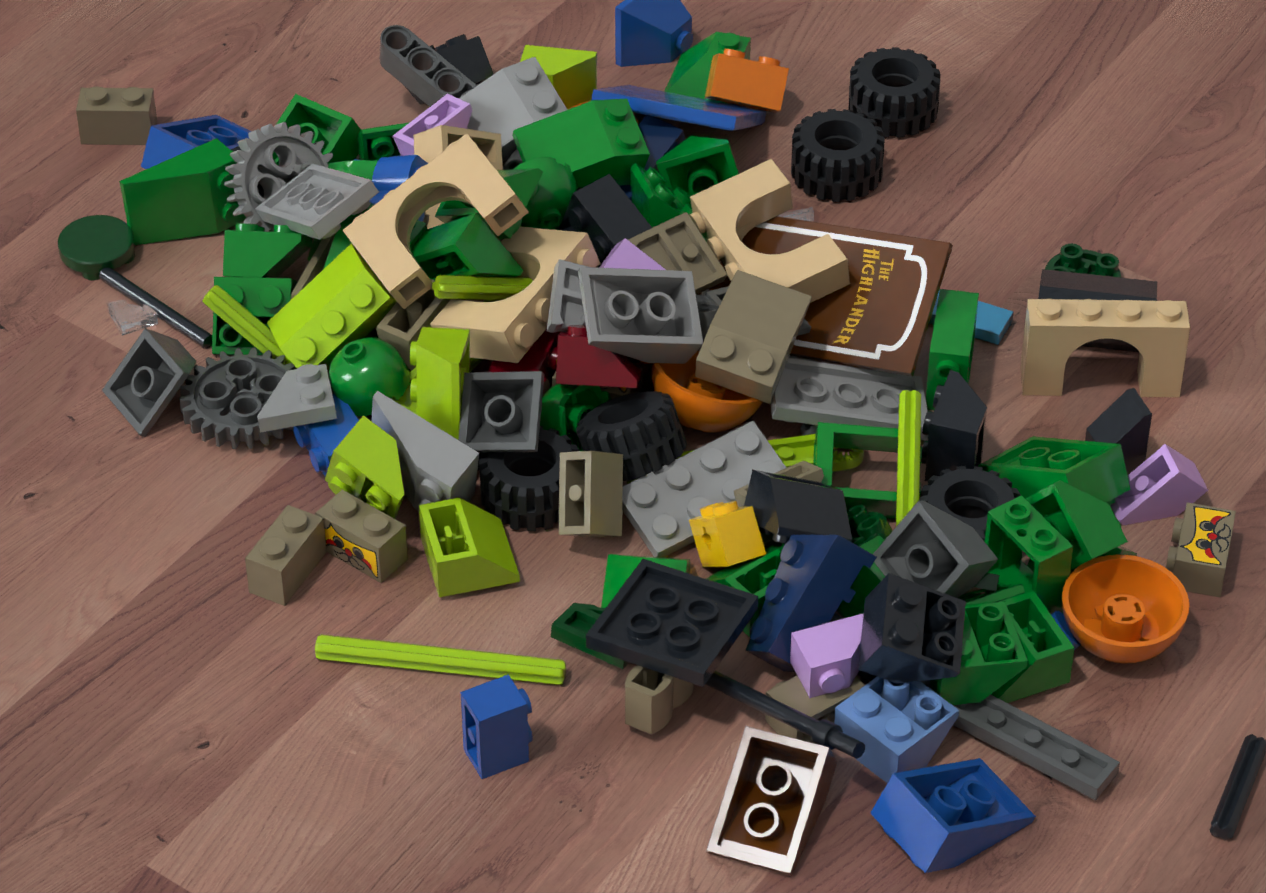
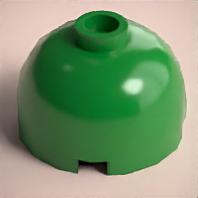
[514,157,578,230]
[329,337,411,416]
[540,384,611,451]

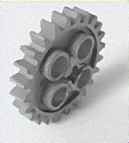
[224,122,333,238]

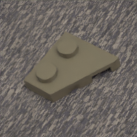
[628,212,728,295]

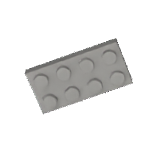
[255,163,379,240]
[771,358,928,440]
[622,421,786,557]

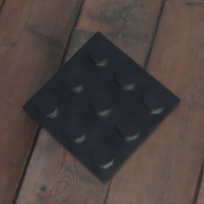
[586,559,758,687]

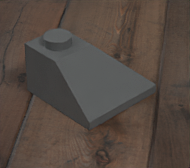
[102,328,197,437]
[458,371,544,453]
[873,500,998,598]

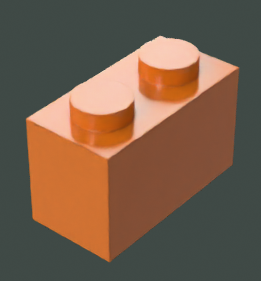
[705,49,789,113]

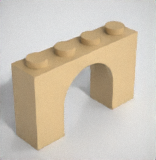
[343,133,529,309]
[689,159,850,303]
[430,227,601,363]
[1020,299,1190,397]

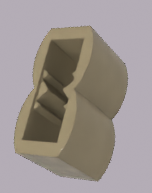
[625,665,694,734]

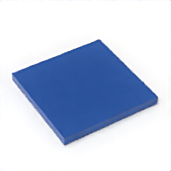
[591,85,766,131]

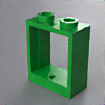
[926,289,979,411]
[813,422,922,519]
[985,495,1073,614]

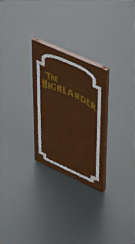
[697,216,953,377]

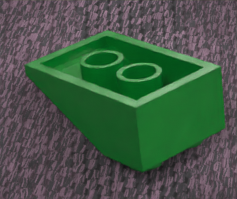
[272,94,361,166]
[512,99,650,188]
[119,138,246,245]
[978,436,1131,505]

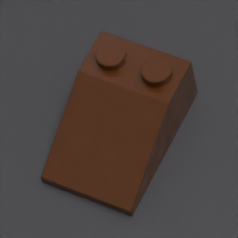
[706,726,837,876]

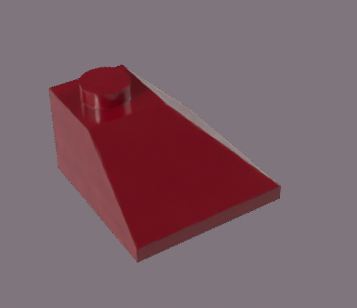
[556,325,642,388]

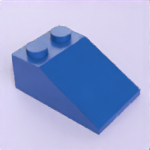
[141,115,251,169]
[871,758,1036,873]

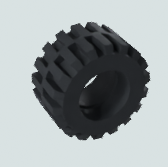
[848,47,941,138]
[791,109,885,202]
[576,391,687,481]
[479,426,579,531]
[919,466,1020,542]

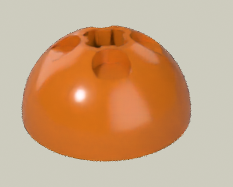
[652,351,763,433]
[1062,555,1189,664]

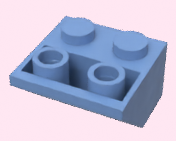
[834,676,959,783]

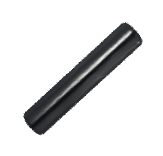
[1210,734,1266,840]

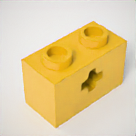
[689,501,766,567]

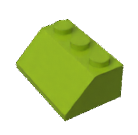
[267,243,397,371]
[410,327,470,440]

